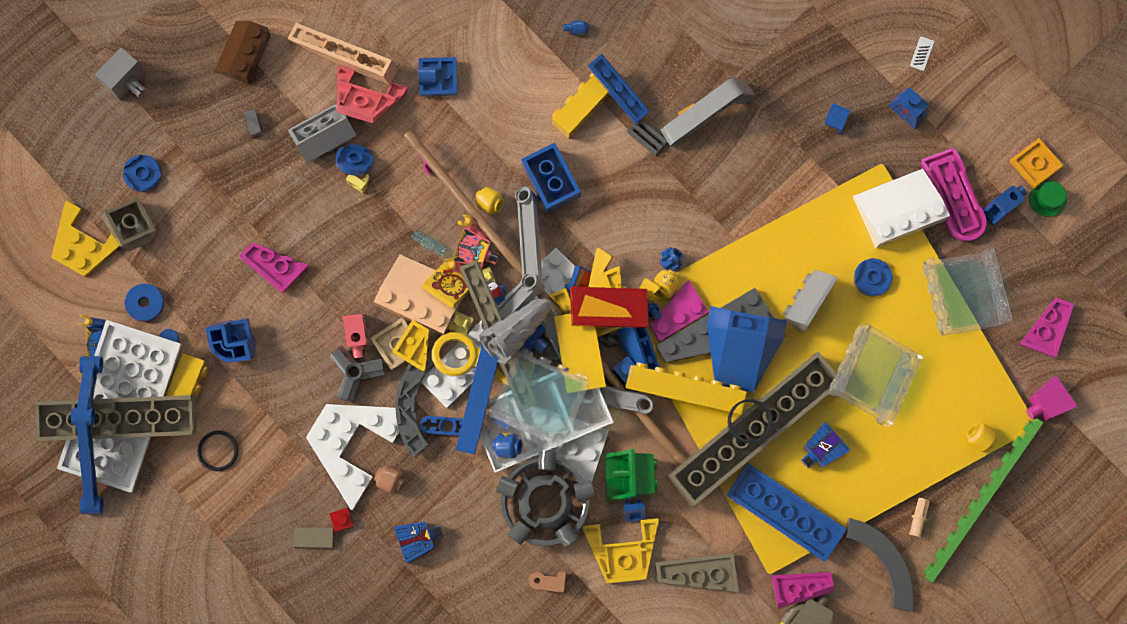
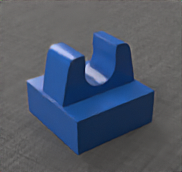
[624,498,645,523]

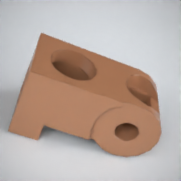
[529,572,566,593]

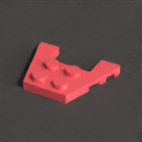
[336,66,408,123]

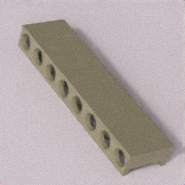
[34,395,197,441]

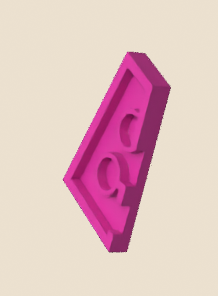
[239,242,308,294]
[772,572,834,610]

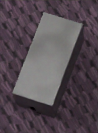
[244,109,263,138]

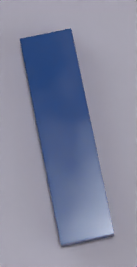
[587,54,650,124]

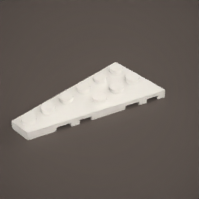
[493,394,609,483]

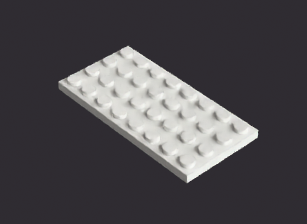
[57,320,182,493]

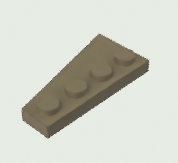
[655,553,739,592]

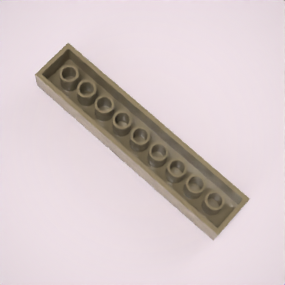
[667,352,843,506]

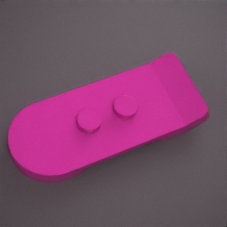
[921,148,987,242]

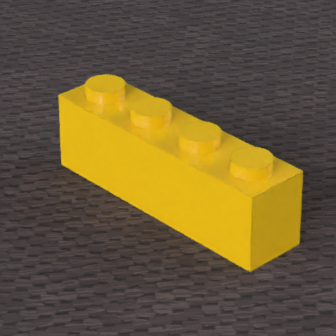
[552,73,610,139]
[165,353,208,436]

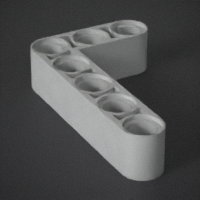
[660,78,755,147]

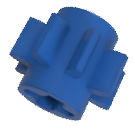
[660,247,683,271]

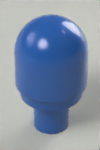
[563,20,589,35]
[647,300,661,320]

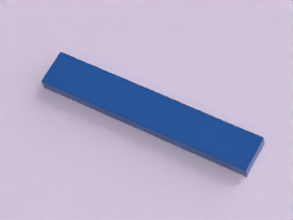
[456,345,498,455]

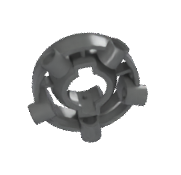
[496,451,595,548]

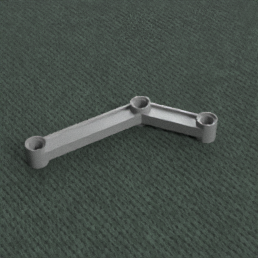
[481,187,545,331]
[541,298,657,414]

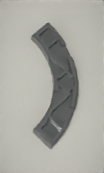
[396,355,434,458]
[845,518,913,612]

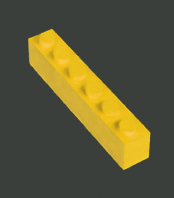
[625,363,746,414]

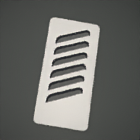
[910,36,934,71]

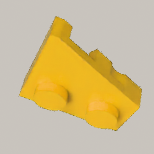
[392,320,429,372]

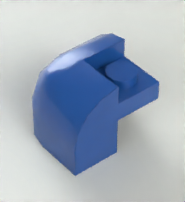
[205,318,256,363]

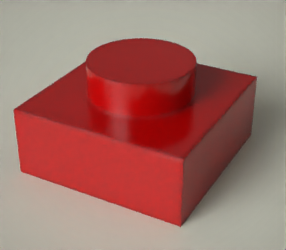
[329,507,354,532]

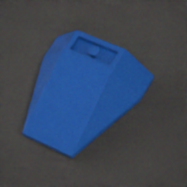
[707,306,787,393]

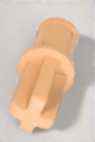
[909,498,930,538]

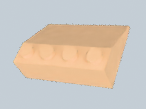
[374,255,464,336]

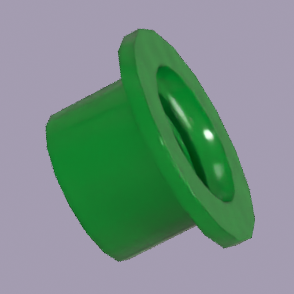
[1029,180,1067,217]

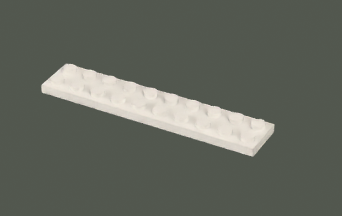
[421,248,575,408]

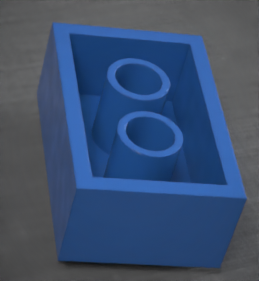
[521,143,581,214]

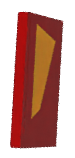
[570,286,648,328]

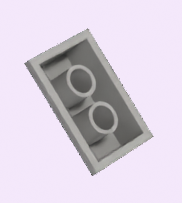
[288,103,356,163]
[783,270,837,333]

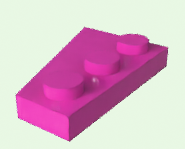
[649,280,709,342]
[1018,298,1074,358]

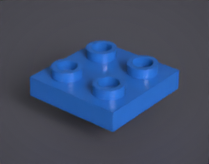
[418,57,457,97]

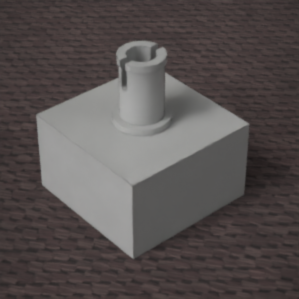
[95,48,147,100]

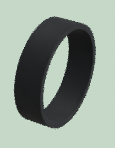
[727,399,772,443]

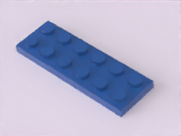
[726,463,846,562]

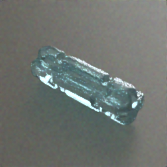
[411,230,446,256]

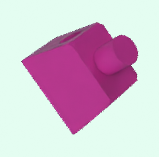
[1026,375,1077,421]

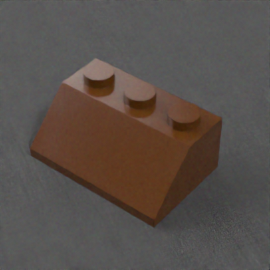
[214,21,271,85]

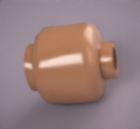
[374,465,405,494]

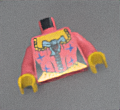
[442,214,499,274]

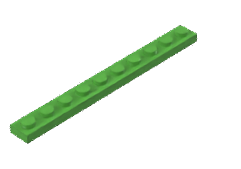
[923,418,1043,583]

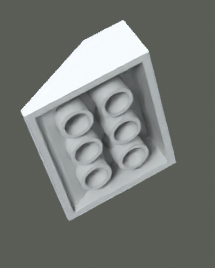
[853,169,950,248]

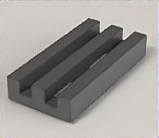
[627,119,667,156]

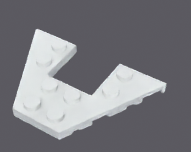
[306,404,400,511]

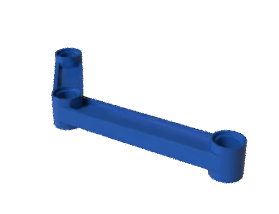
[71,356,104,514]

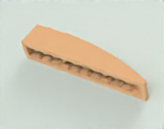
[288,23,398,85]

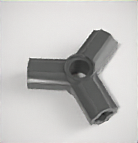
[330,346,385,403]

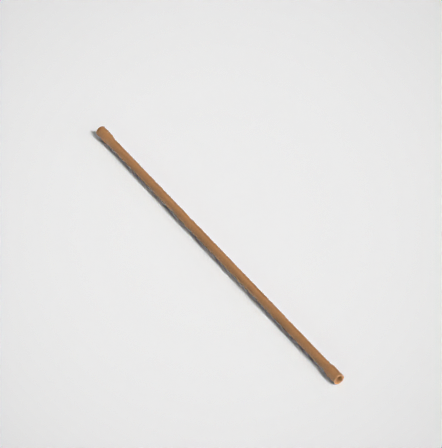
[403,129,687,466]

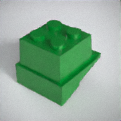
[605,449,658,501]

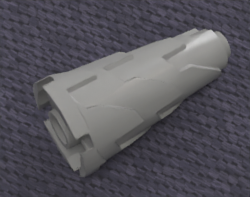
[479,298,551,364]

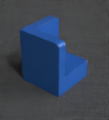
[825,103,850,135]

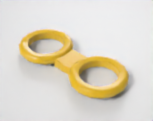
[432,332,535,386]

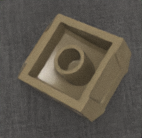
[101,197,156,251]

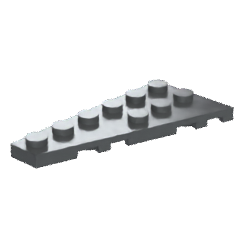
[656,288,786,363]

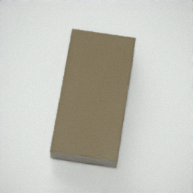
[293,527,334,548]

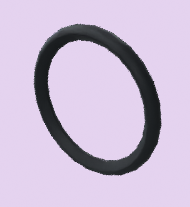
[197,430,238,471]

